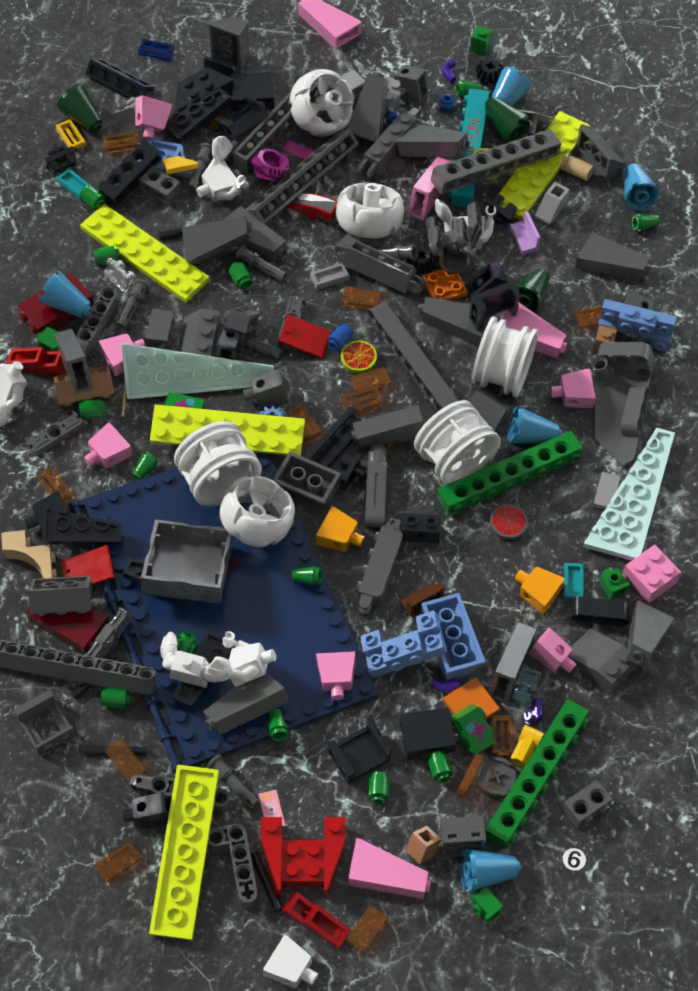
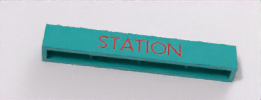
[448,88,489,207]

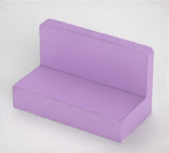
[510,212,541,255]

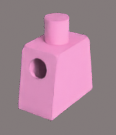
[135,95,172,139]
[99,334,146,377]
[550,369,596,408]
[84,422,132,468]
[528,627,577,673]
[316,652,356,700]

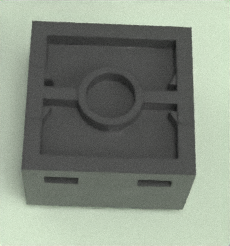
[439,814,486,858]

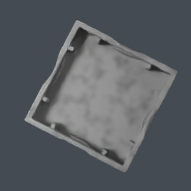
[141,519,233,604]

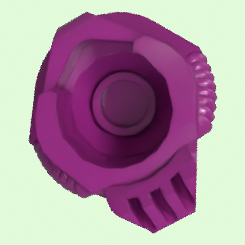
[251,148,290,182]

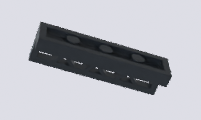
[85,58,155,98]
[305,405,362,468]

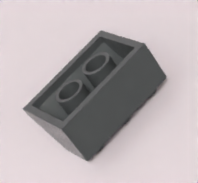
[209,16,250,69]
[576,124,625,183]
[177,309,220,357]
[273,451,341,505]
[28,575,92,616]

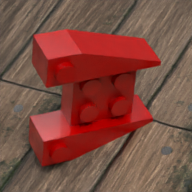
[261,817,346,898]

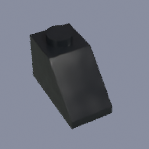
[464,264,509,299]

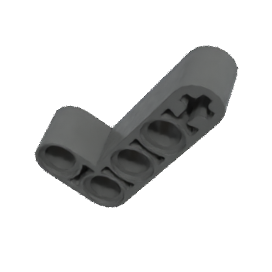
[208,824,258,909]

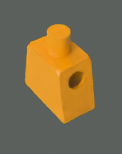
[316,506,365,552]
[514,567,565,615]

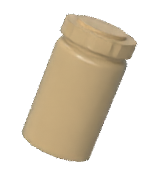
[560,154,594,182]

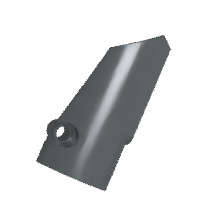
[592,342,655,466]

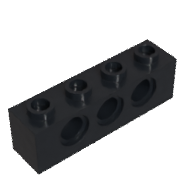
[98,139,162,207]

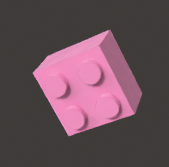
[623,545,681,604]

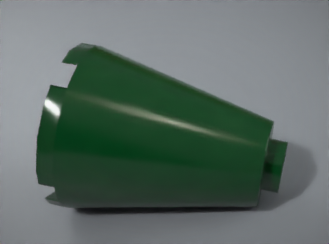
[57,84,103,132]
[485,97,531,143]
[514,269,550,314]

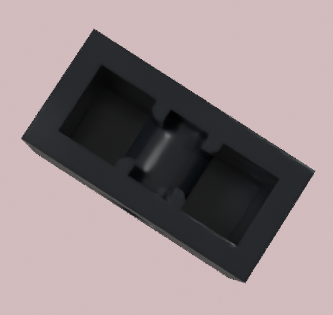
[401,513,441,544]

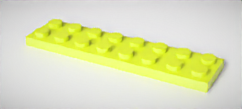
[499,111,590,221]
[80,204,210,303]
[150,405,305,456]
[149,765,219,941]

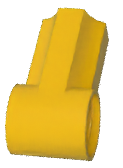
[510,725,544,768]

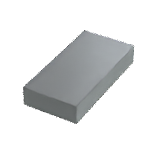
[310,263,350,290]
[593,472,620,510]

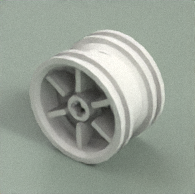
[471,316,538,398]

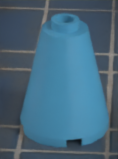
[492,67,532,106]
[624,164,660,211]
[38,271,92,318]
[507,406,562,444]
[459,849,521,892]

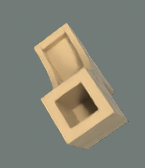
[2,530,57,578]

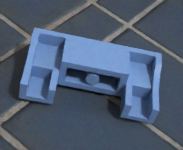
[596,299,677,352]
[361,610,447,678]

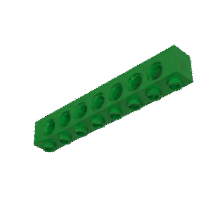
[437,431,583,516]
[485,699,590,850]

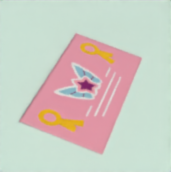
[258,790,285,826]

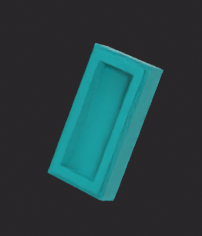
[56,168,91,201]
[563,563,584,601]

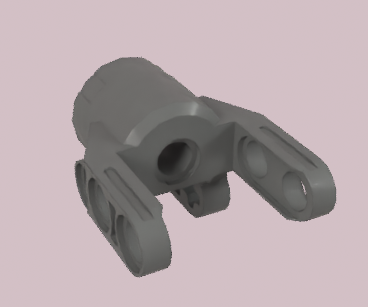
[426,202,483,274]

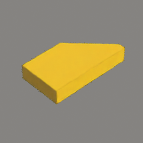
[162,156,198,174]

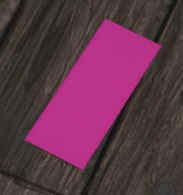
[282,140,314,159]

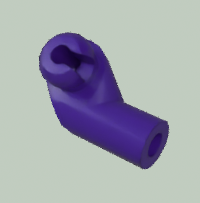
[442,59,457,83]
[431,677,462,694]
[523,697,543,725]

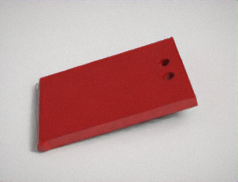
[278,314,331,359]
[61,545,115,585]

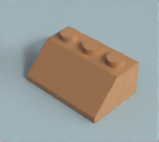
[53,365,115,406]

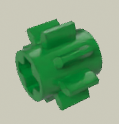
[176,631,199,654]

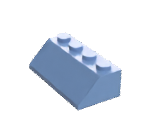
[420,593,485,681]

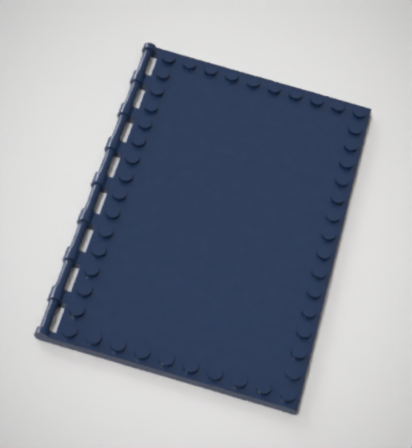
[68,453,379,773]

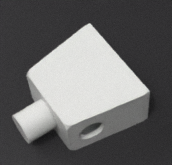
[263,935,318,988]

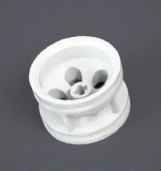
[414,400,501,485]
[174,421,262,507]

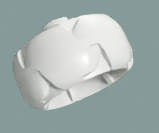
[290,69,354,137]
[336,183,404,239]
[220,476,295,547]

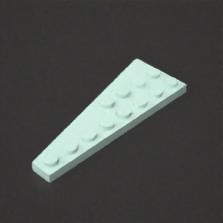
[121,344,274,399]
[583,428,675,561]

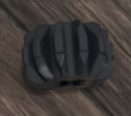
[476,57,504,86]
[406,245,436,275]

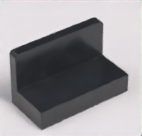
[204,56,242,78]

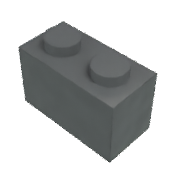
[143,308,175,350]

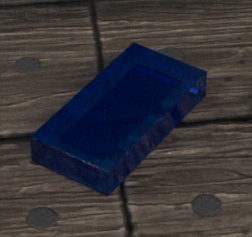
[138,39,175,61]

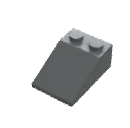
[568,628,636,694]

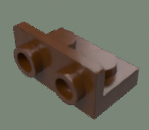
[400,582,445,617]

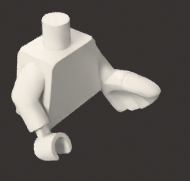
[196,136,249,202]
[435,199,496,255]
[0,361,27,427]
[160,632,209,688]
[204,632,276,687]

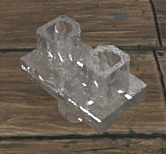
[103,258,136,292]

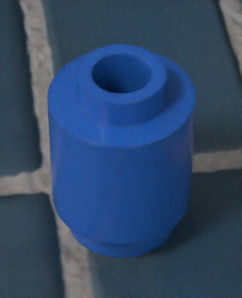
[327,324,354,351]

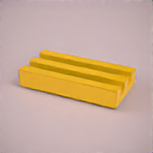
[56,119,87,150]

